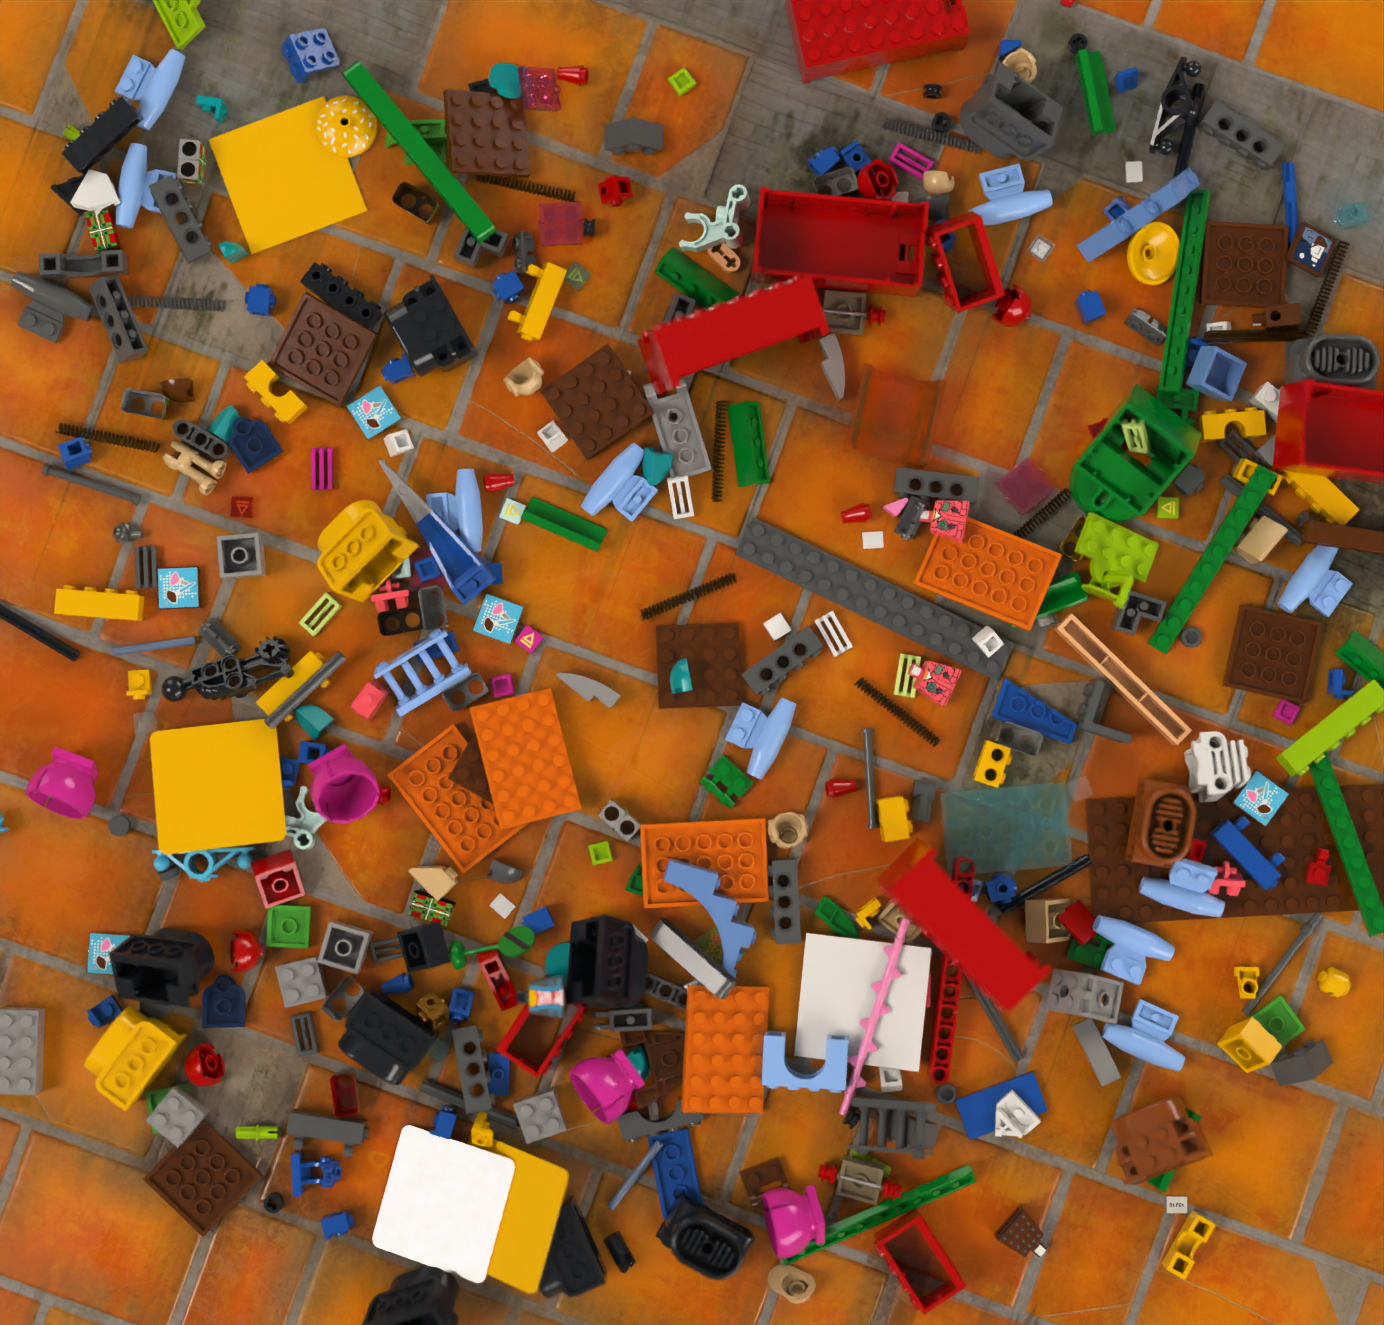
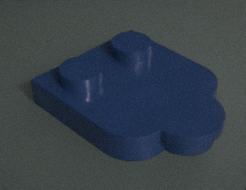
[229,417,284,474]
[202,975,246,1028]

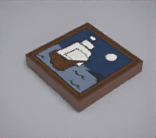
[1285,222,1337,278]

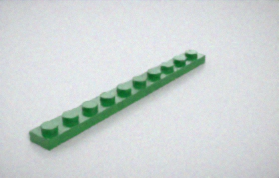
[1158,190,1211,393]
[1147,465,1277,654]
[1298,736,1384,937]
[782,1164,977,1265]

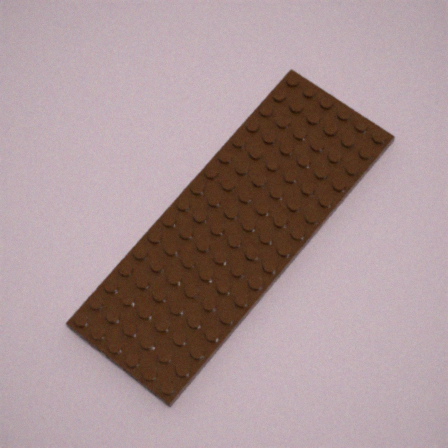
[1085,784,1384,923]

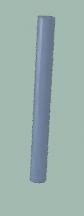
[112,636,197,656]
[607,1140,664,1210]

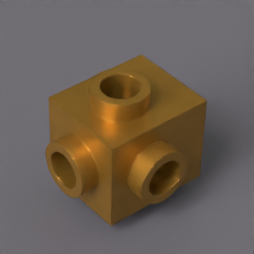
[416,992,449,1031]

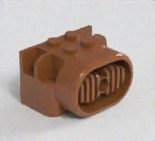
[1125,778,1196,868]
[1111,1097,1213,1185]

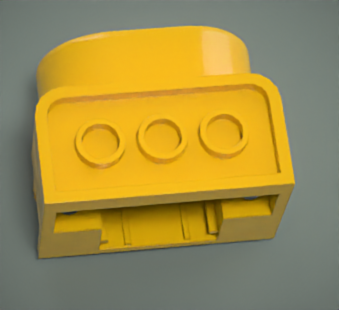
[317,500,419,603]
[84,1006,187,1111]

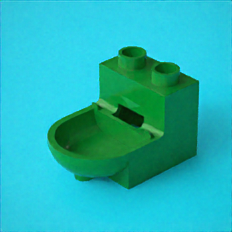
[1069,383,1202,523]

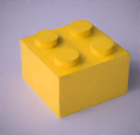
[875,795,913,842]
[1217,1017,1282,1073]

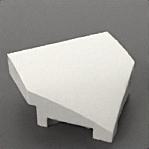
[70,169,121,215]
[995,1089,1041,1138]

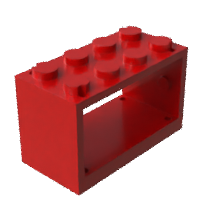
[925,211,1005,313]
[496,975,587,1078]
[874,1208,966,1315]

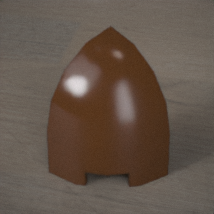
[160,378,195,403]

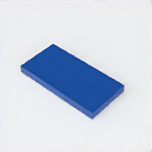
[955,1071,1048,1140]
[647,1127,703,1218]

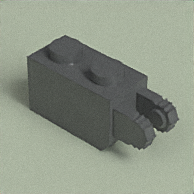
[593,1006,653,1032]

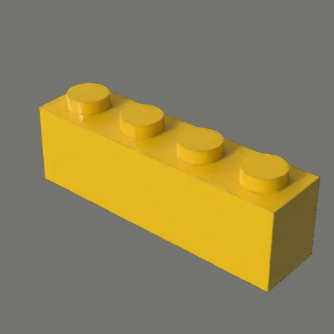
[1277,470,1360,526]
[54,585,144,621]

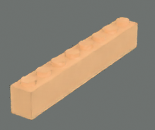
[1053,613,1192,745]

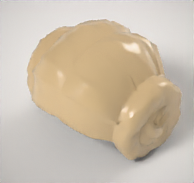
[1002,48,1037,84]
[503,357,544,397]
[768,812,808,849]

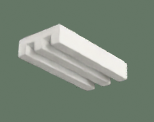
[667,474,694,519]
[814,611,853,657]

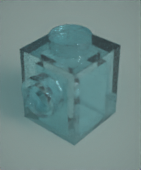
[1334,201,1369,230]

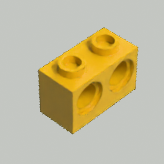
[1231,458,1283,495]
[972,740,1013,788]

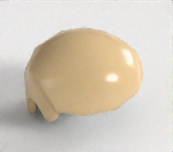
[923,170,955,195]

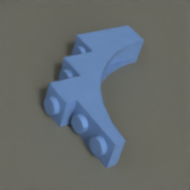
[1076,167,1200,262]
[663,858,757,978]

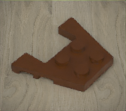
[619,1030,685,1110]

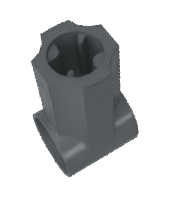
[911,779,936,822]

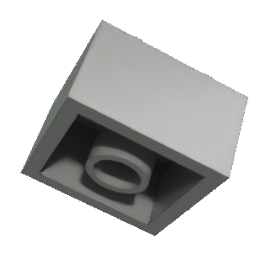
[216,533,266,580]
[317,920,373,974]
[275,955,330,1008]
[146,1084,210,1148]
[513,1087,568,1144]

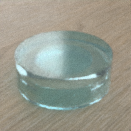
[428,1038,448,1060]

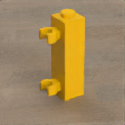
[507,262,567,342]
[256,651,331,722]

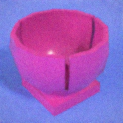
[308,744,380,823]
[25,747,99,820]
[569,1049,645,1125]
[762,1185,825,1258]

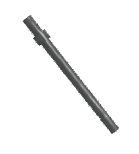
[1242,912,1323,1016]

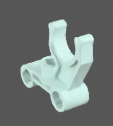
[679,184,751,253]
[285,786,327,850]

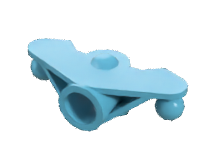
[152,846,255,882]

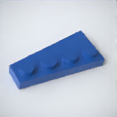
[991,678,1077,744]

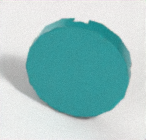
[488,63,529,99]
[545,942,570,984]

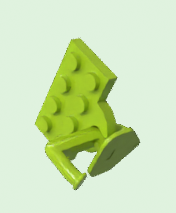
[153,0,206,49]
[1074,513,1159,609]

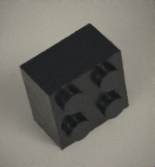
[397,921,451,972]

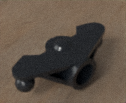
[1149,56,1202,155]

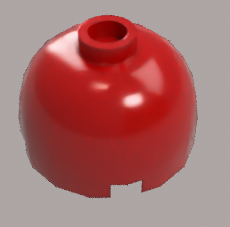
[857,159,898,200]
[992,284,1032,327]
[230,930,263,972]
[184,1043,225,1087]

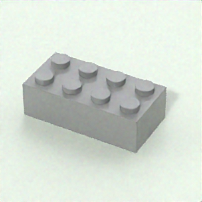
[0,1007,45,1095]

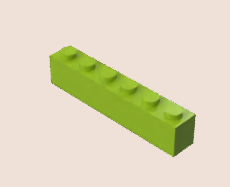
[1276,679,1384,777]

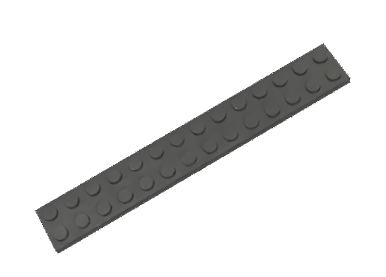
[735,517,1015,681]

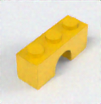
[244,360,308,424]
[1198,407,1266,442]
[1161,1209,1216,1280]

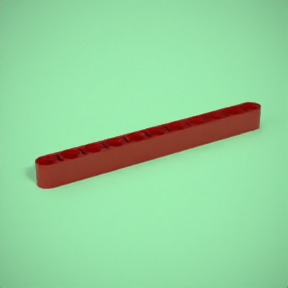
[927,856,975,1085]

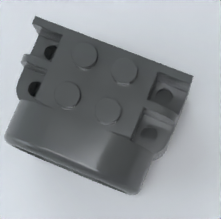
[960,62,1063,160]
[1284,333,1380,390]

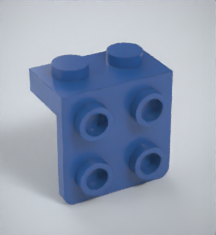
[281,28,340,84]

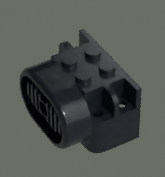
[384,274,478,377]
[566,915,648,1009]
[109,928,215,1008]
[338,987,440,1085]
[655,1192,755,1280]
[538,1195,608,1299]
[362,1266,459,1325]

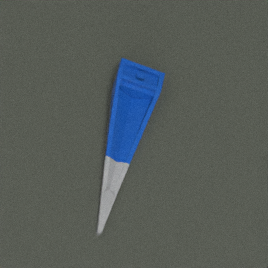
[379,459,497,605]

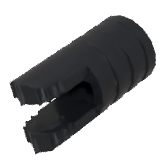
[603,1231,636,1273]

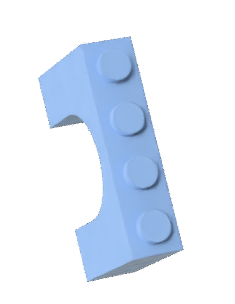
[762,1031,849,1093]

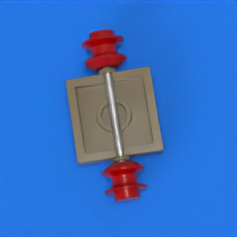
[822,290,886,336]
[818,1155,903,1205]

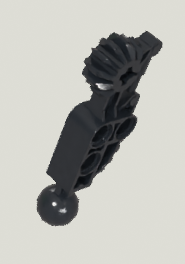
[161,636,294,702]

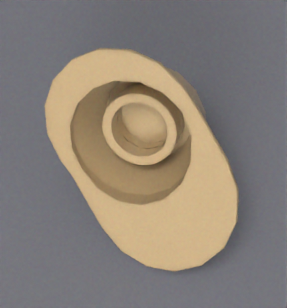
[767,1264,816,1304]

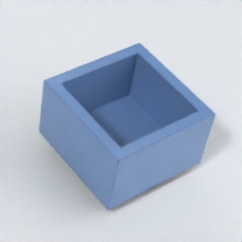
[1186,346,1247,402]

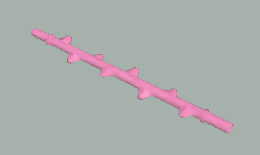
[839,917,910,1116]

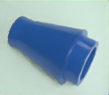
[382,972,414,995]

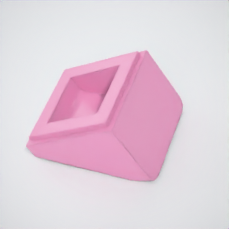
[883,498,908,518]

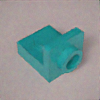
[196,95,228,124]

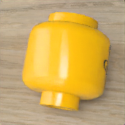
[1318,967,1351,998]

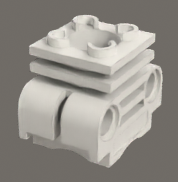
[1184,731,1251,803]

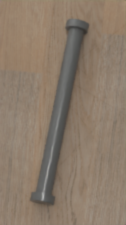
[42,463,141,506]
[861,728,879,829]

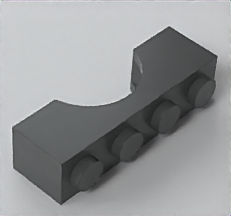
[39,250,129,280]
[618,1096,704,1142]

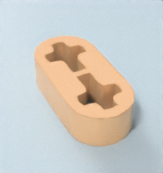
[707,243,740,274]

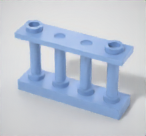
[374,628,472,717]

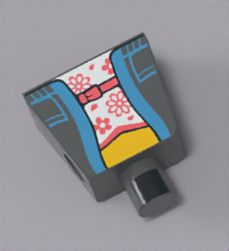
[517,975,565,1018]

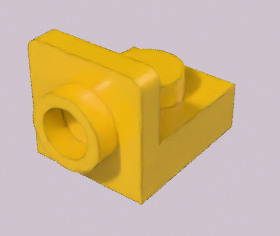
[126,670,152,700]
[855,897,882,930]
[472,1111,493,1148]

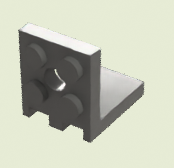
[1076,680,1132,744]

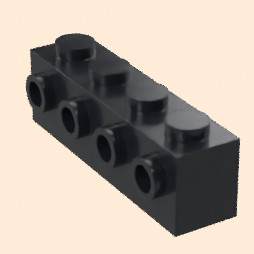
[62,96,144,174]
[300,262,384,330]

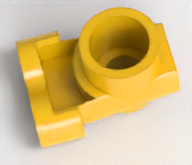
[1234,967,1260,999]

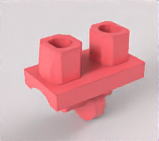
[371,578,411,613]
[1207,861,1246,896]

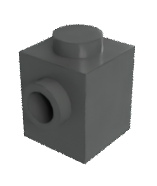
[1170,464,1205,498]

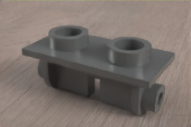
[512,231,536,276]
[1124,308,1167,346]
[894,495,930,541]
[198,617,242,657]

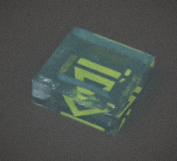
[564,261,591,291]

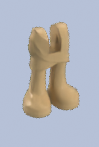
[162,440,227,496]

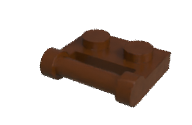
[739,1157,791,1208]

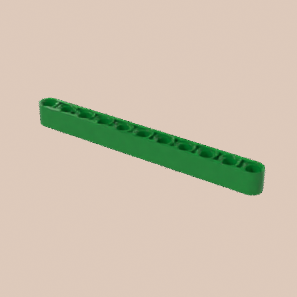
[342,60,497,244]

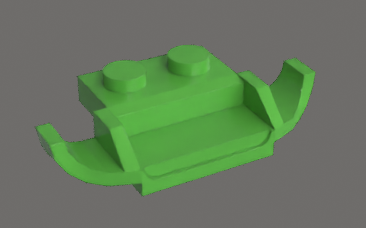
[385,119,447,166]

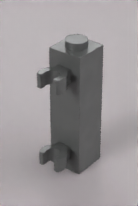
[286,1109,369,1158]

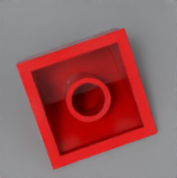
[250,849,305,909]

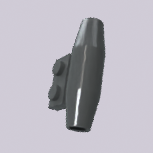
[11,271,95,343]

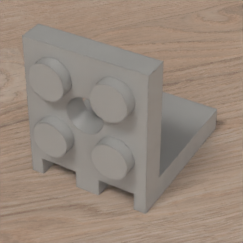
[1046,968,1124,1024]

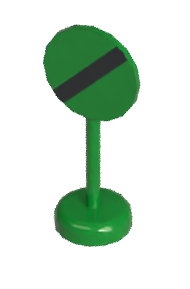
[449,926,535,970]

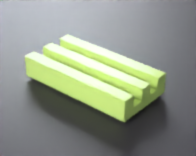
[1122,419,1151,453]
[299,592,342,637]
[893,653,921,698]

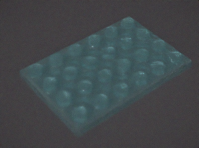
[940,782,1073,876]

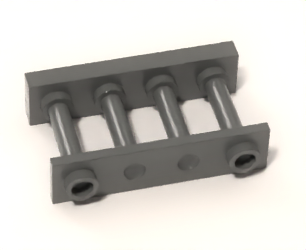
[848,1097,936,1159]

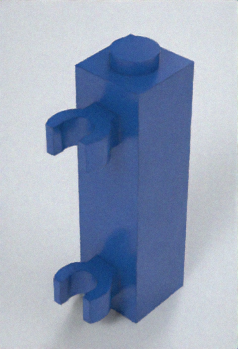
[1209,816,1285,890]

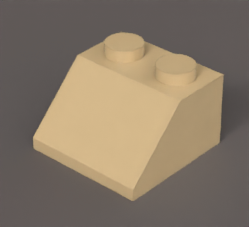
[1232,515,1288,564]
[408,866,460,901]
[1025,898,1072,943]
[876,899,922,944]

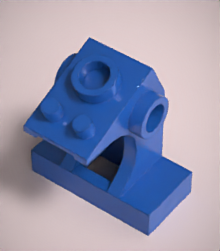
[291,1150,342,1197]

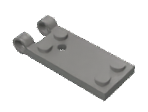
[642,377,712,478]

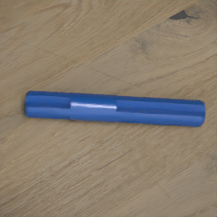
[1282,162,1299,244]

